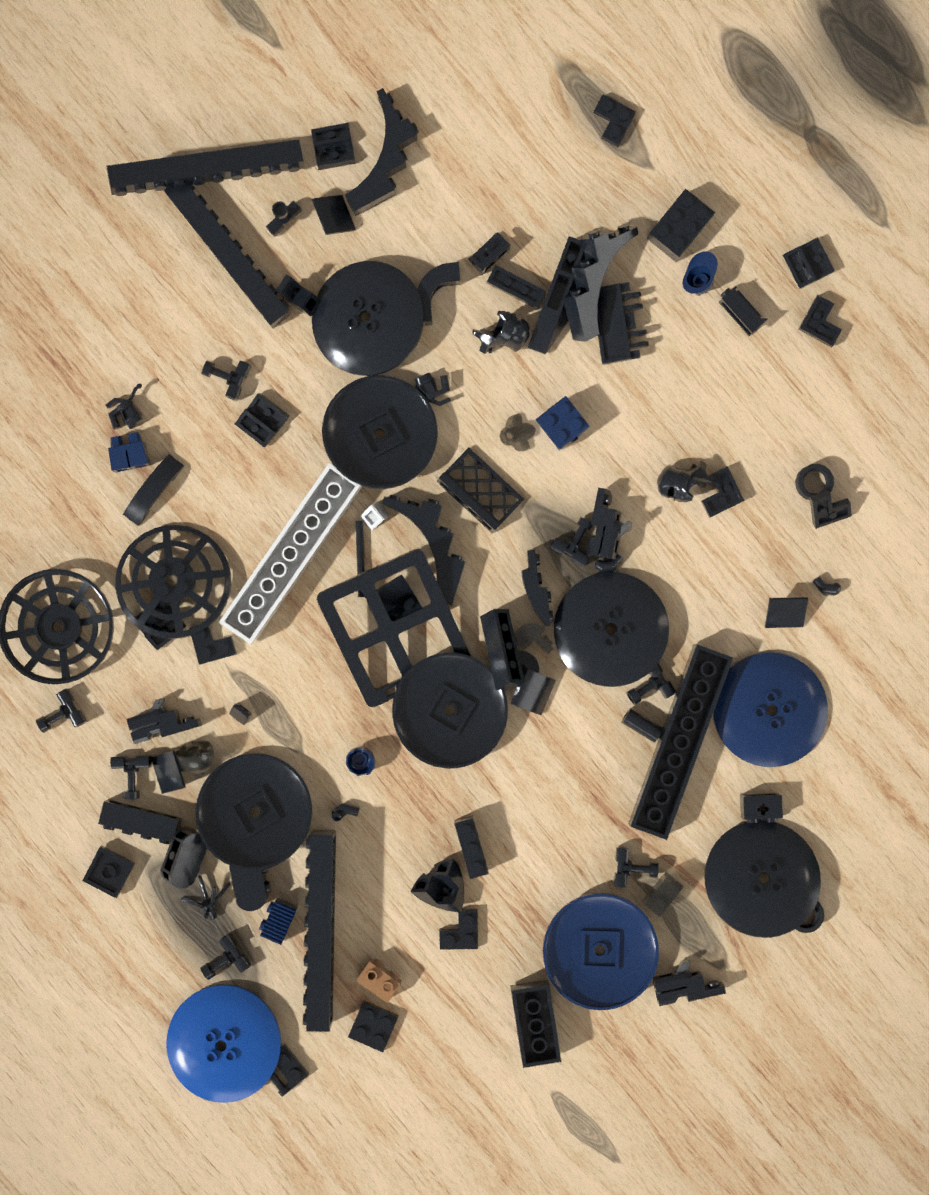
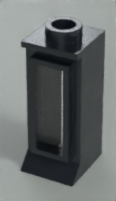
[718,286,768,336]

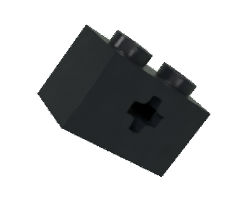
[740,793,783,823]

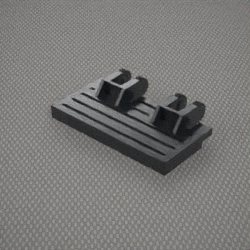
[597,282,649,365]

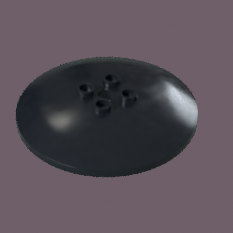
[312,261,424,376]
[322,375,438,489]
[554,572,669,687]
[392,653,508,769]
[195,753,312,871]
[704,820,821,938]

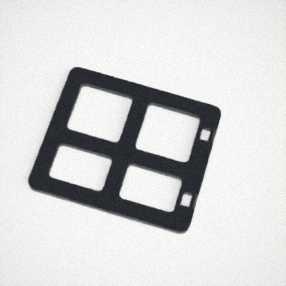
[317,549,471,707]

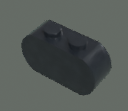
[160,827,207,889]
[229,866,271,911]

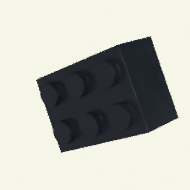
[647,188,715,262]

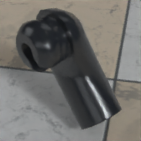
[812,576,841,596]

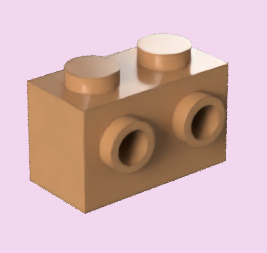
[356,958,402,1003]

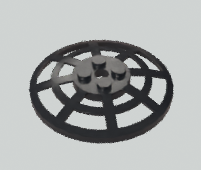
[115,525,232,639]
[0,569,114,685]

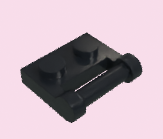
[270,1043,309,1097]

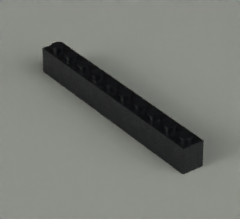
[106,139,303,196]
[163,184,290,329]

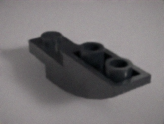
[521,550,554,626]

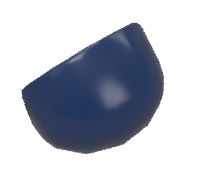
[346,747,375,776]

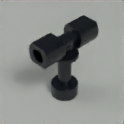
[265,201,302,237]
[202,360,251,401]
[550,517,593,567]
[626,663,677,705]
[36,688,87,733]
[110,755,152,799]
[614,847,659,888]
[200,933,251,980]

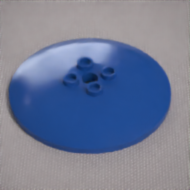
[166,984,281,1103]

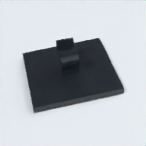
[312,195,356,235]
[765,597,808,628]
[151,750,186,794]

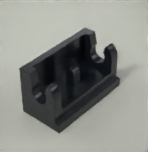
[468,232,511,275]

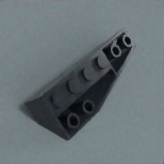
[528,236,585,355]

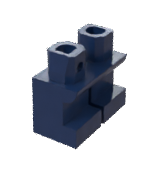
[108,432,151,473]

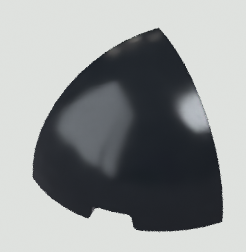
[411,859,464,913]

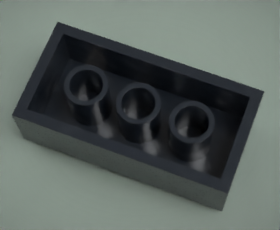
[510,980,561,1068]

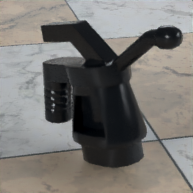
[414,373,451,406]
[105,383,144,430]

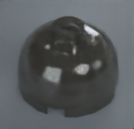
[175,740,214,776]

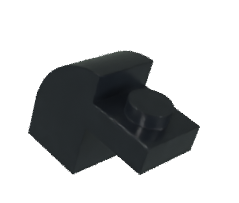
[276,274,321,317]

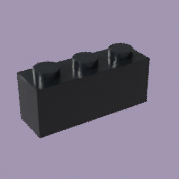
[454,815,489,879]

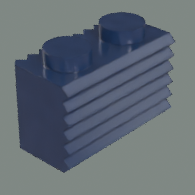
[259,898,298,945]

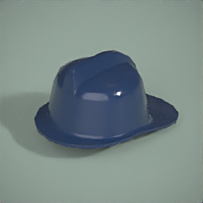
[682,251,718,296]

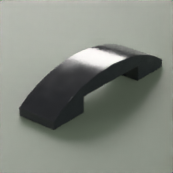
[123,454,184,526]

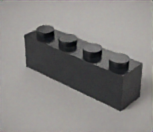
[480,609,525,690]
[98,799,182,844]

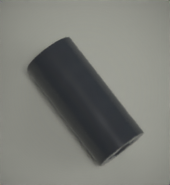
[621,708,663,743]

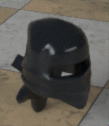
[472,311,530,354]
[657,461,715,503]

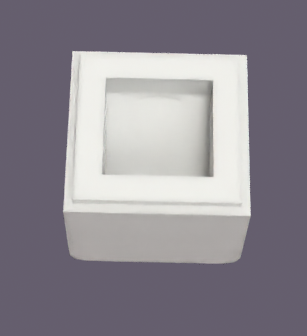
[360,502,390,530]

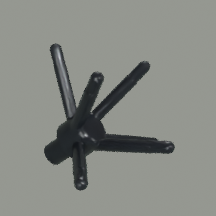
[181,875,230,920]

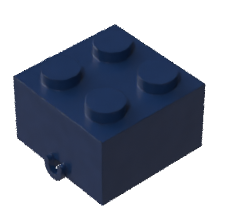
[535,396,590,451]

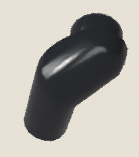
[595,554,623,573]
[332,803,360,822]

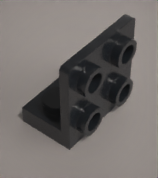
[376,575,422,620]

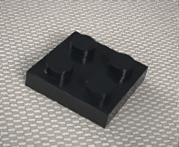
[82,845,135,898]
[348,1000,399,1052]

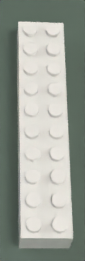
[219,463,362,644]

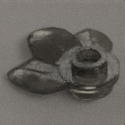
[499,414,536,452]

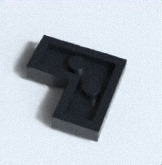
[593,94,636,147]
[798,295,842,348]
[701,466,745,518]
[810,490,852,529]
[189,625,237,665]
[439,909,478,950]

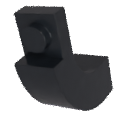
[417,262,460,326]

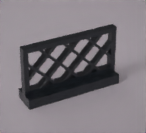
[437,447,524,534]

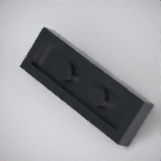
[487,265,546,309]

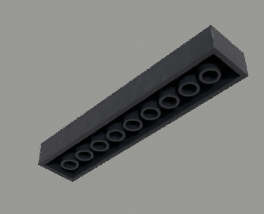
[628,644,733,840]
[303,830,336,1032]

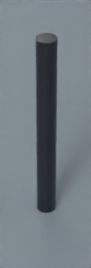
[356,521,365,597]

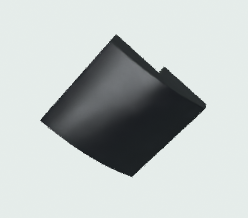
[311,123,356,170]
[783,237,835,289]
[235,393,290,448]
[135,601,187,651]
[510,668,556,715]

